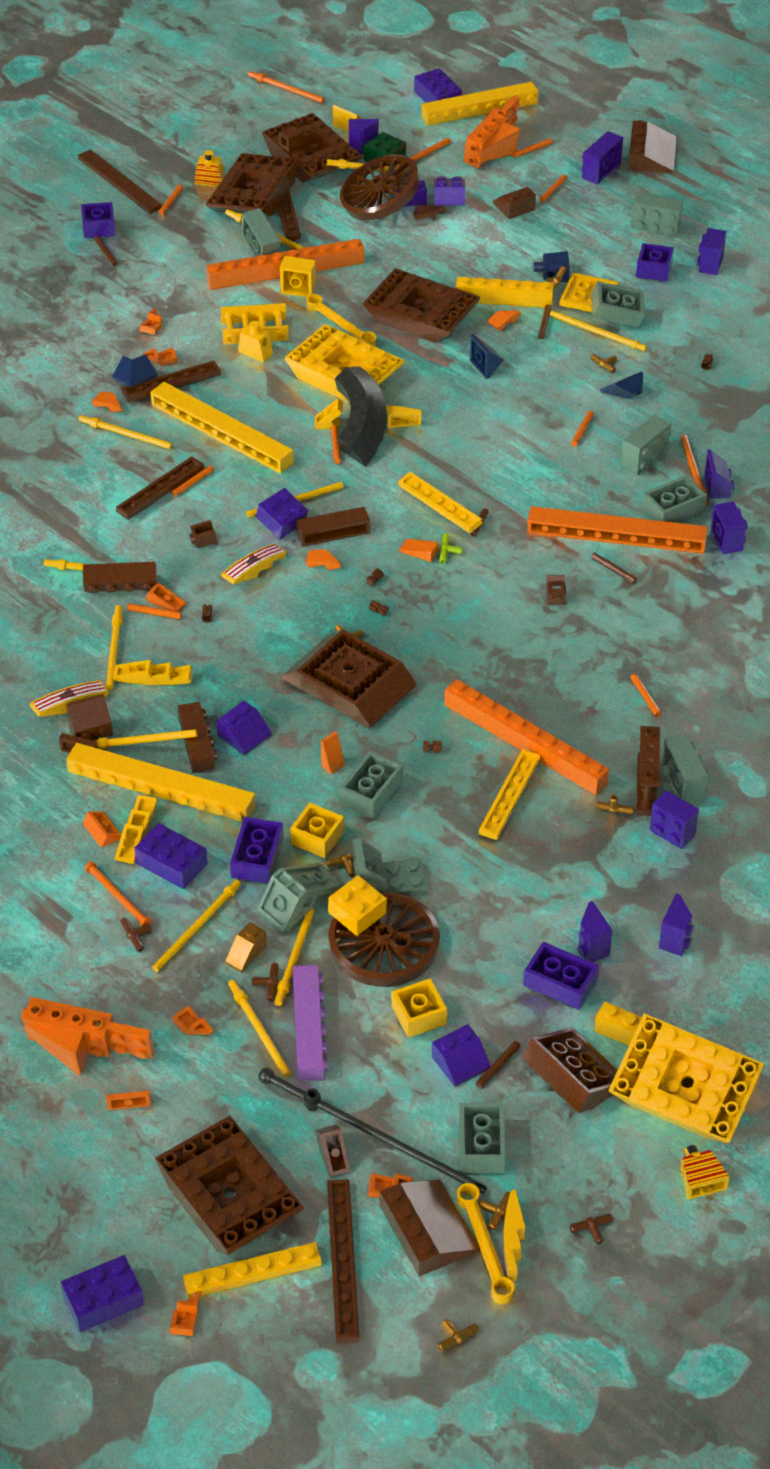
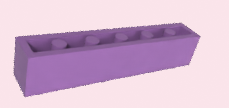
[293,965,328,1081]

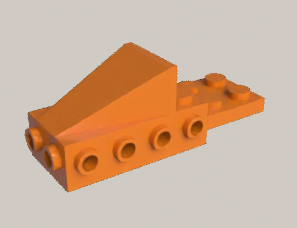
[463,95,520,169]
[21,997,155,1075]

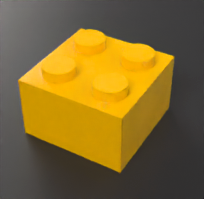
[280,256,316,297]
[290,802,345,858]
[328,875,387,936]
[391,978,447,1038]

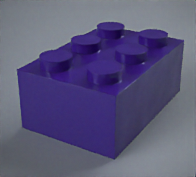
[414,68,462,103]
[581,131,623,184]
[230,817,284,884]
[134,823,208,889]
[523,942,599,1010]
[60,1255,144,1332]

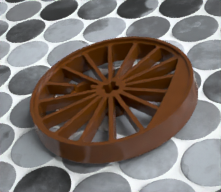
[340,154,420,220]
[328,892,440,987]

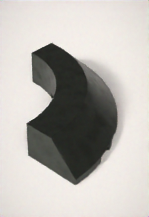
[334,366,387,466]

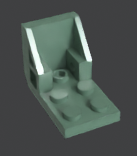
[353,838,427,896]
[257,863,345,932]

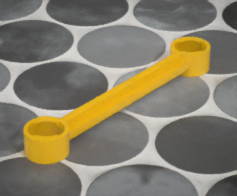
[306,294,376,347]
[457,1183,514,1304]

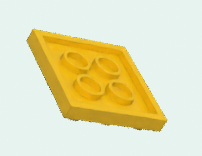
[559,273,619,312]

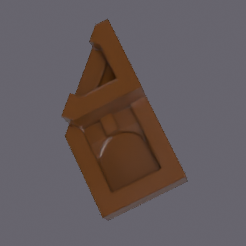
[413,204,446,221]

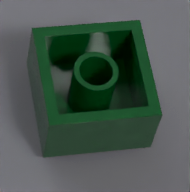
[364,132,406,167]

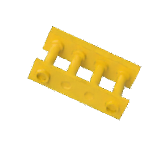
[220,303,289,344]

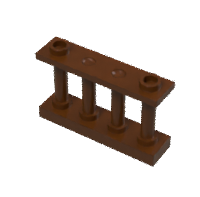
[636,726,660,816]

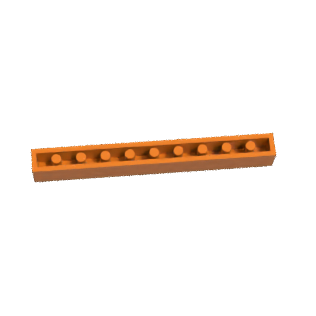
[206,239,364,290]
[527,506,707,554]
[444,679,609,795]

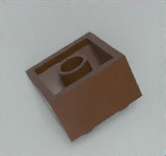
[493,187,536,219]
[66,694,113,741]

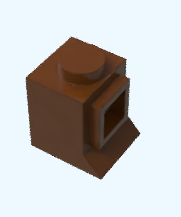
[189,520,218,548]
[546,575,567,605]

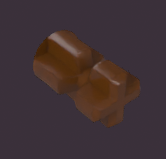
[701,354,714,370]
[366,568,384,586]
[369,600,389,616]
[201,604,213,623]
[423,740,442,753]

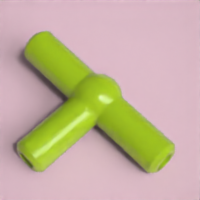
[439,533,462,563]

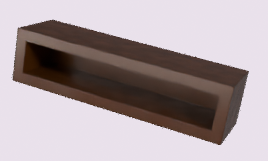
[296,507,370,547]
[83,562,157,593]
[177,702,218,773]

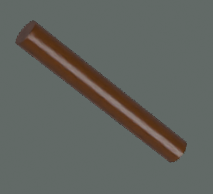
[94,235,118,266]
[538,304,552,339]
[591,553,637,584]
[475,1041,521,1089]

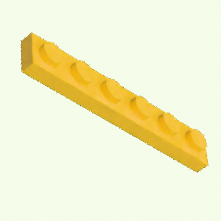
[398,472,482,533]
[479,749,540,840]
[183,1242,322,1299]

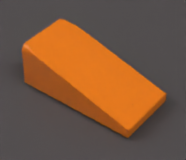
[399,539,439,562]
[146,582,187,612]
[321,731,344,774]

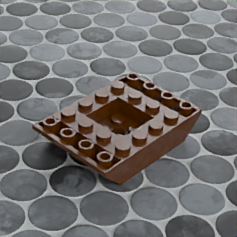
[262,113,362,183]
[206,153,298,217]
[363,268,480,343]
[282,629,417,729]
[155,1115,304,1255]

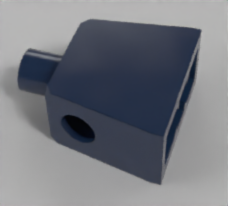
[533,251,570,283]

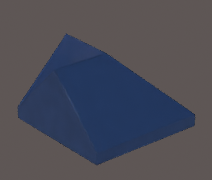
[470,334,504,379]
[112,354,158,387]
[600,371,644,399]

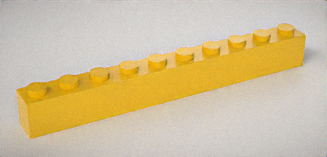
[151,382,294,474]
[66,743,256,822]

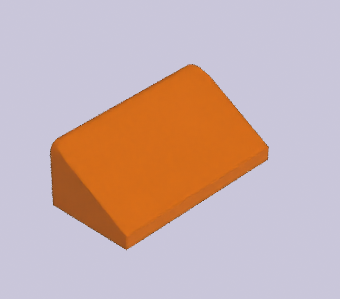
[83,811,121,847]
[106,1090,151,1110]

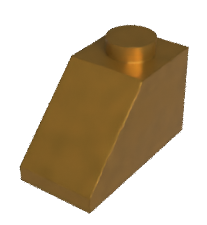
[225,922,267,973]

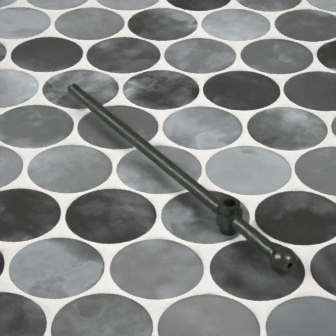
[258,1067,487,1194]

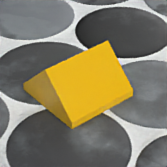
[333,105,362,133]

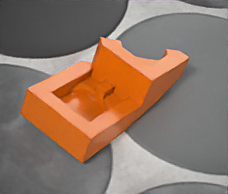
[143,347,178,366]
[170,1292,200,1336]

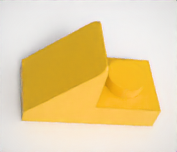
[314,398,343,430]

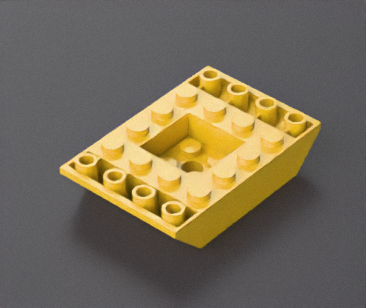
[285,324,405,403]
[608,1014,764,1144]

